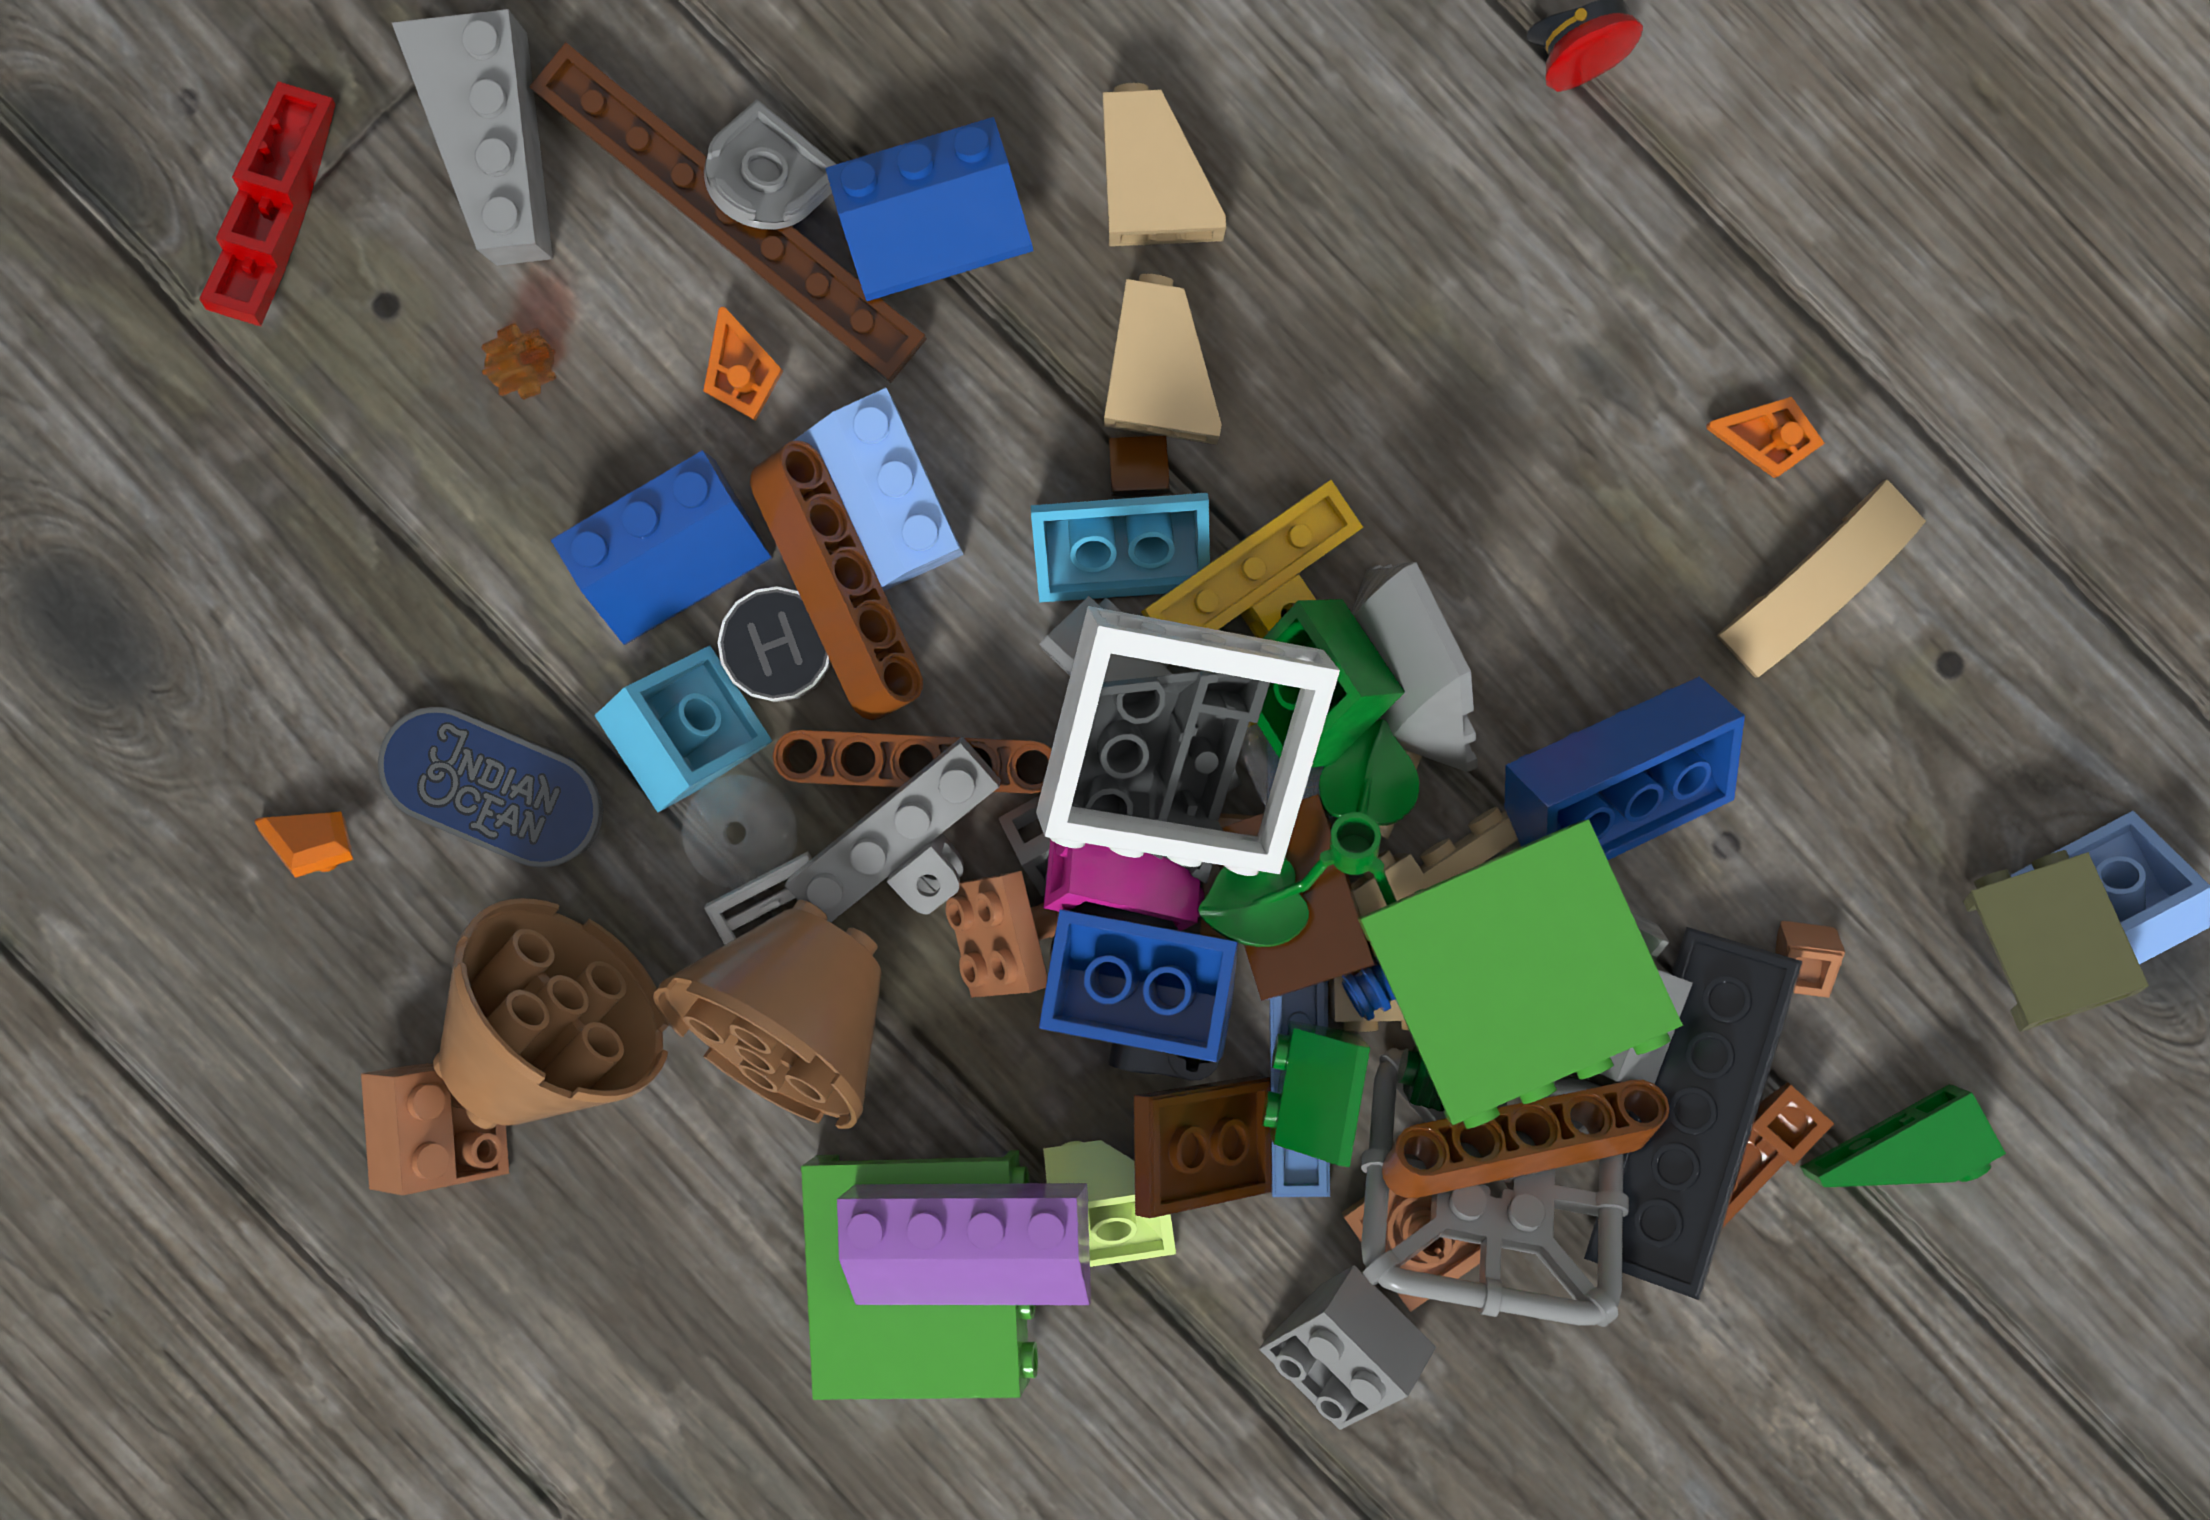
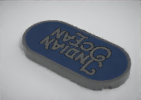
[378,707,604,868]

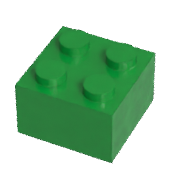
[1257,599,1405,768]

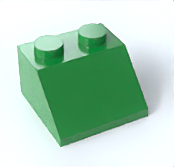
[1262,1021,1370,1167]

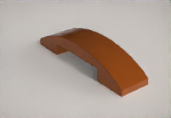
[1673,1082,1834,1292]

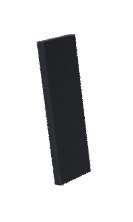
[1584,927,1803,1300]

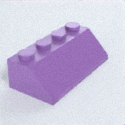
[837,1183,1091,1305]

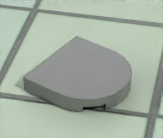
[704,99,836,229]

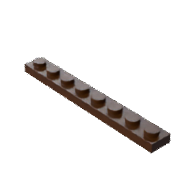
[529,42,927,383]

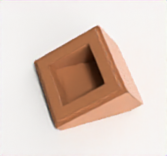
[1775,921,1845,998]

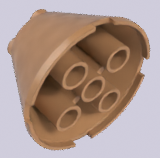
[433,898,669,1129]
[653,900,882,1129]

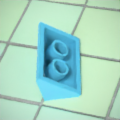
[1031,493,1210,603]

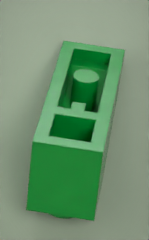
[1800,1084,2006,1188]

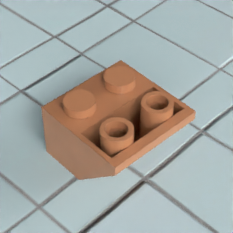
[361,1063,509,1196]

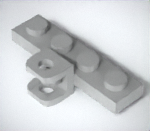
[785,736,1001,923]

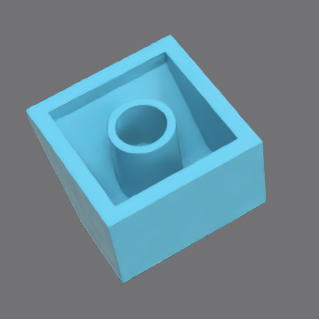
[594,646,772,812]

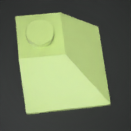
[1043,1140,1176,1267]

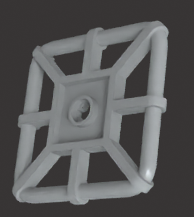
[1361,1048,1629,1327]

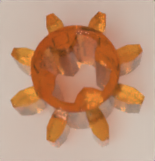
[481,323,557,400]

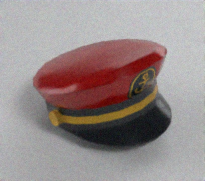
[1527,0,1643,92]

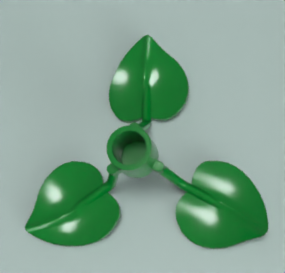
[1199,719,1423,947]

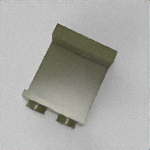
[1963,850,2149,1032]

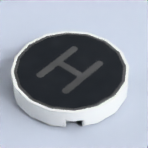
[718,586,831,702]

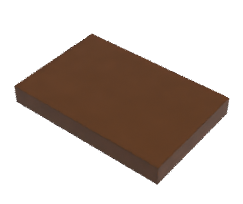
[1218,794,1377,1001]
[1134,1075,1272,1219]

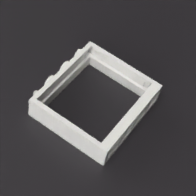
[1036,606,1340,876]

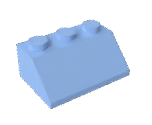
[793,388,964,591]
[2011,811,2210,964]

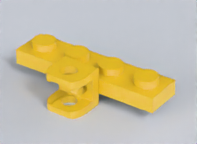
[1141,480,1363,638]

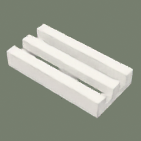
[704,851,812,945]

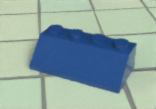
[1504,676,1745,860]

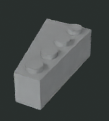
[392,9,553,266]

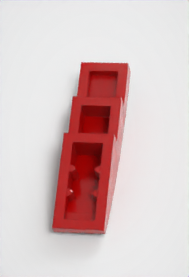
[199,81,336,327]

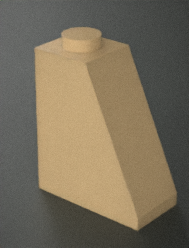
[1103,83,1226,246]
[1104,274,1222,445]

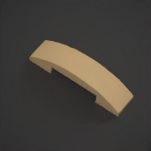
[1717,479,1926,678]

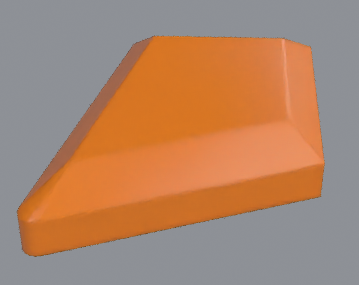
[703,307,783,421]
[1706,397,1825,478]
[254,811,354,878]

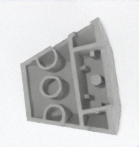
[1351,562,1478,772]

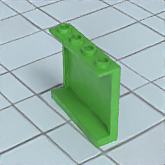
[1358,819,1683,1129]
[801,1150,1038,1400]

